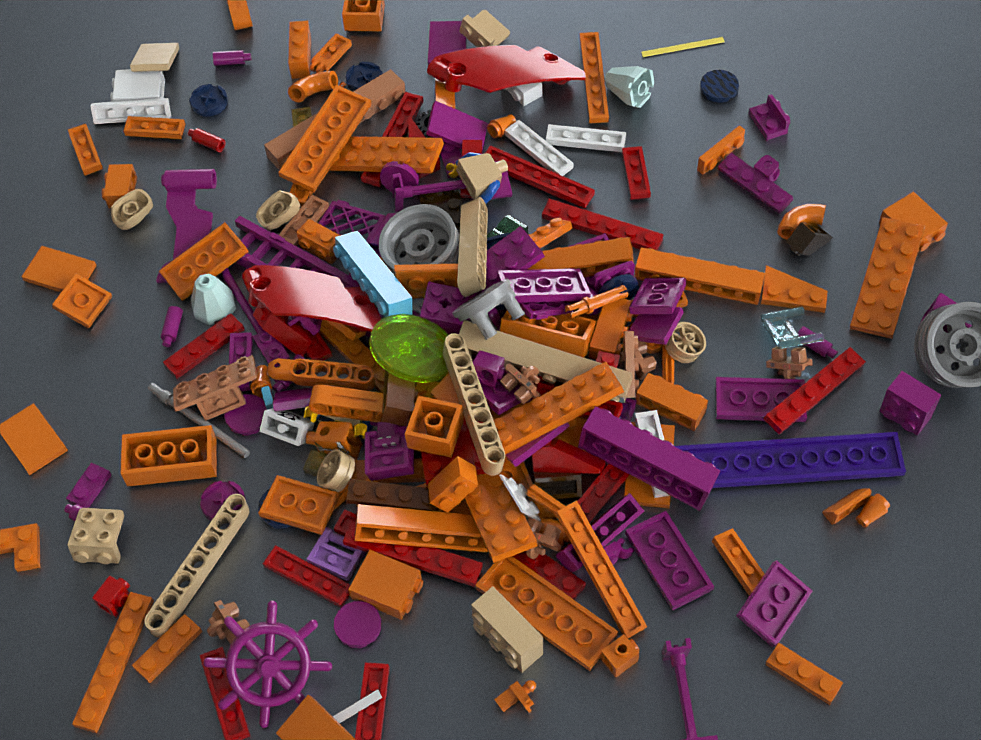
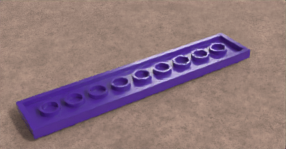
[674,432,906,488]

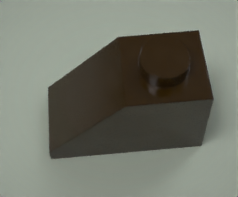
[786,222,833,256]

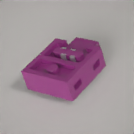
[365,422,414,481]

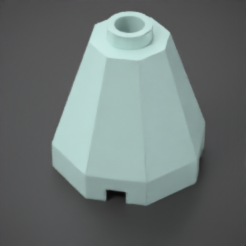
[605,66,655,108]
[191,273,236,325]

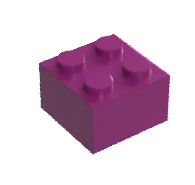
[879,371,941,436]

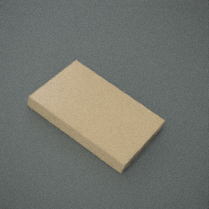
[130,43,179,72]

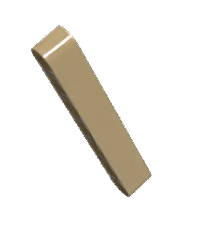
[457,197,488,297]
[443,333,505,476]
[145,494,250,638]

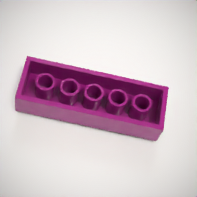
[578,406,721,511]

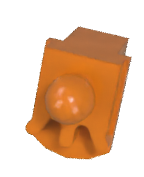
[494,680,536,713]

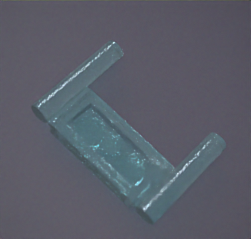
[761,307,824,349]

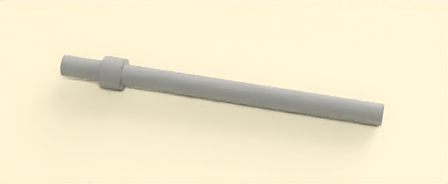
[148,383,250,458]

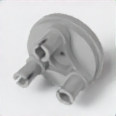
[452,278,525,340]

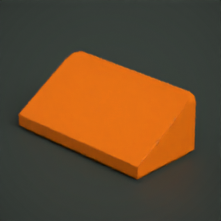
[822,488,872,525]

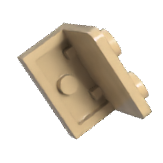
[459,10,510,47]
[67,508,124,564]

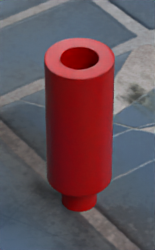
[188,128,226,152]

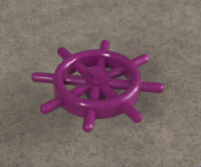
[203,601,332,728]

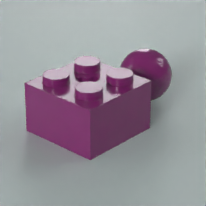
[418,282,500,336]

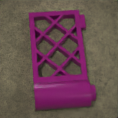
[318,199,396,249]
[519,285,603,320]

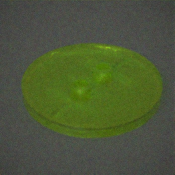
[369,314,449,383]

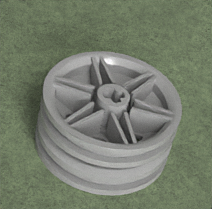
[379,204,460,276]
[914,302,981,388]

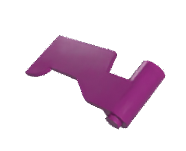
[156,169,217,283]

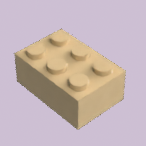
[471,586,543,673]

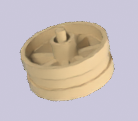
[665,322,706,363]
[317,449,355,492]

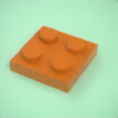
[52,274,112,329]

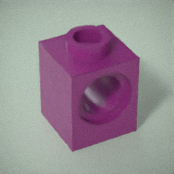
[473,350,506,388]

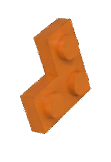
[0,523,40,572]

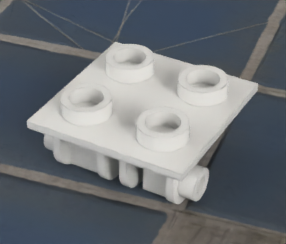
[499,474,541,521]

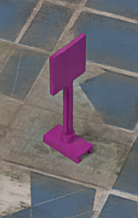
[392,161,512,212]
[661,638,718,740]

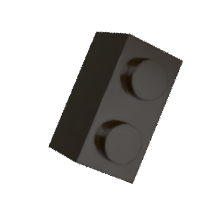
[533,470,582,499]

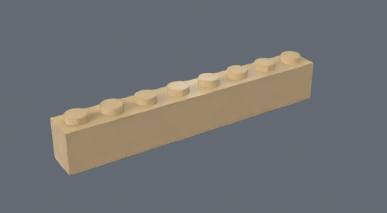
[459,320,633,403]

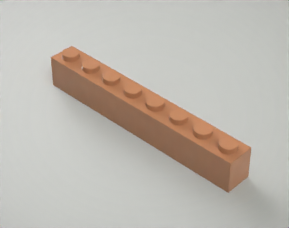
[264,69,406,171]

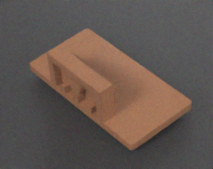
[173,355,257,421]

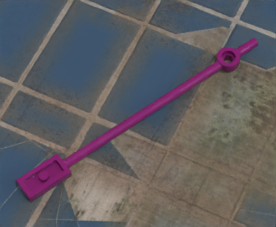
[194,204,290,367]

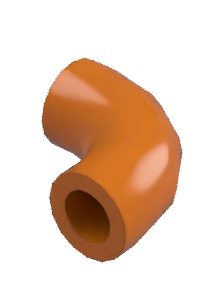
[288,71,338,103]
[777,204,826,239]

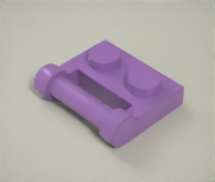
[307,527,367,581]

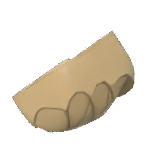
[111,189,153,230]
[256,190,300,231]

